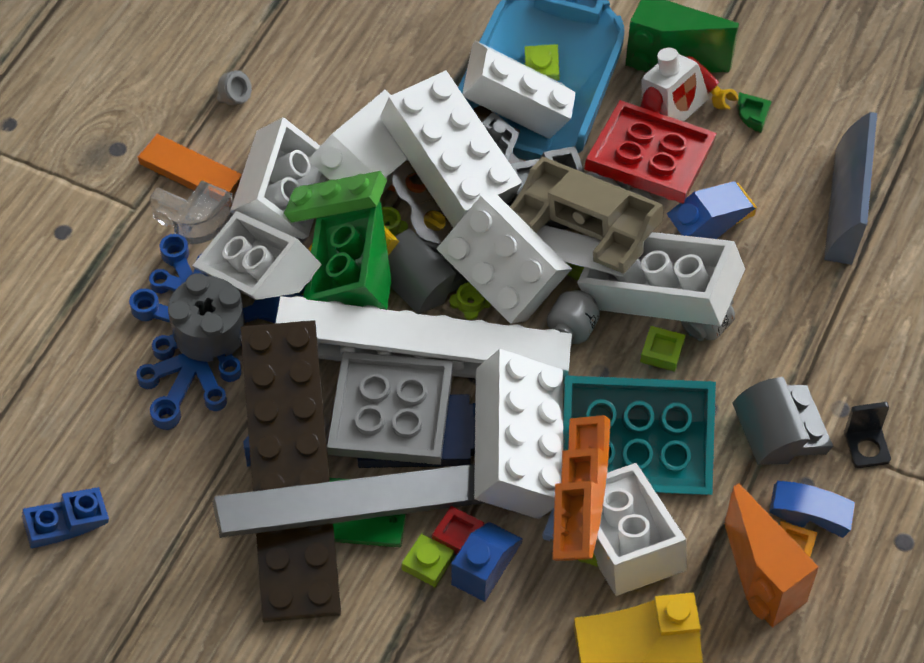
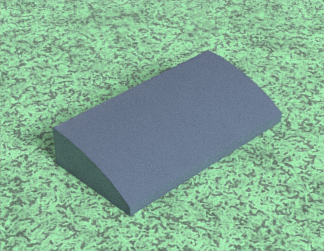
[824,112,877,265]

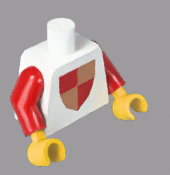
[640,48,738,122]

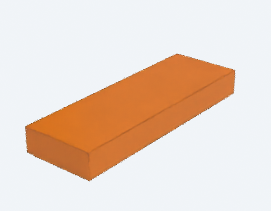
[138,134,242,206]

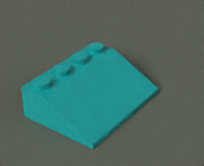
[563,375,716,495]

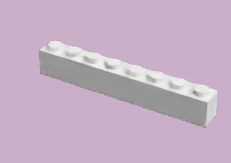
[276,296,572,386]

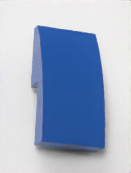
[769,481,855,538]
[22,487,109,549]

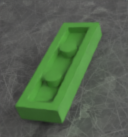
[284,171,387,223]

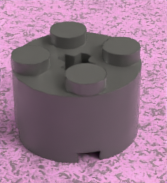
[168,273,245,362]

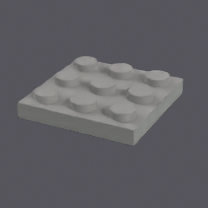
[327,352,453,465]

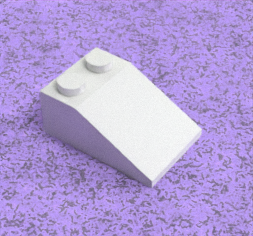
[308,90,407,194]
[594,463,687,596]

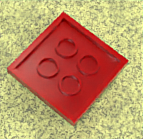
[584,100,717,204]

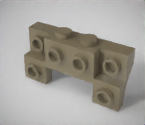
[510,157,663,274]

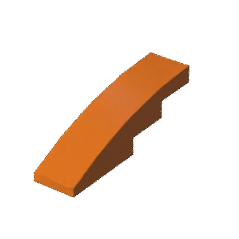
[553,415,610,561]

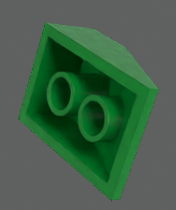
[625,0,739,73]
[303,201,391,310]

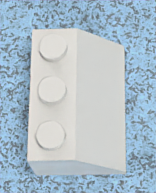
[462,41,575,139]
[230,117,326,239]
[192,211,322,300]

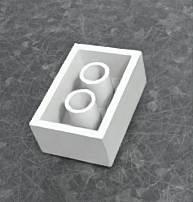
[436,195,572,324]

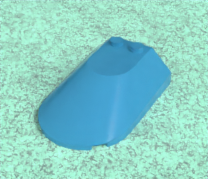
[458,0,625,161]

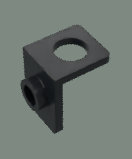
[844,402,891,468]

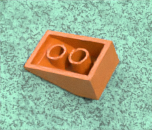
[724,483,819,628]

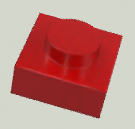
[432,506,484,555]

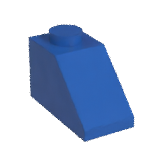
[667,181,755,239]
[451,522,523,602]

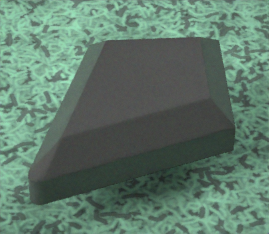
[482,112,519,161]

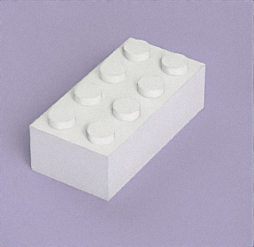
[380,71,522,228]
[577,232,745,326]
[474,349,564,519]

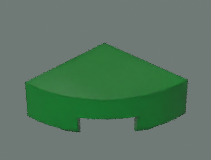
[737,92,772,133]

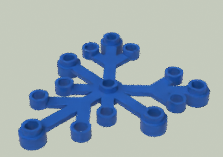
[129,234,305,430]

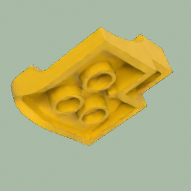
[573,592,703,663]

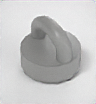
[217,70,252,105]

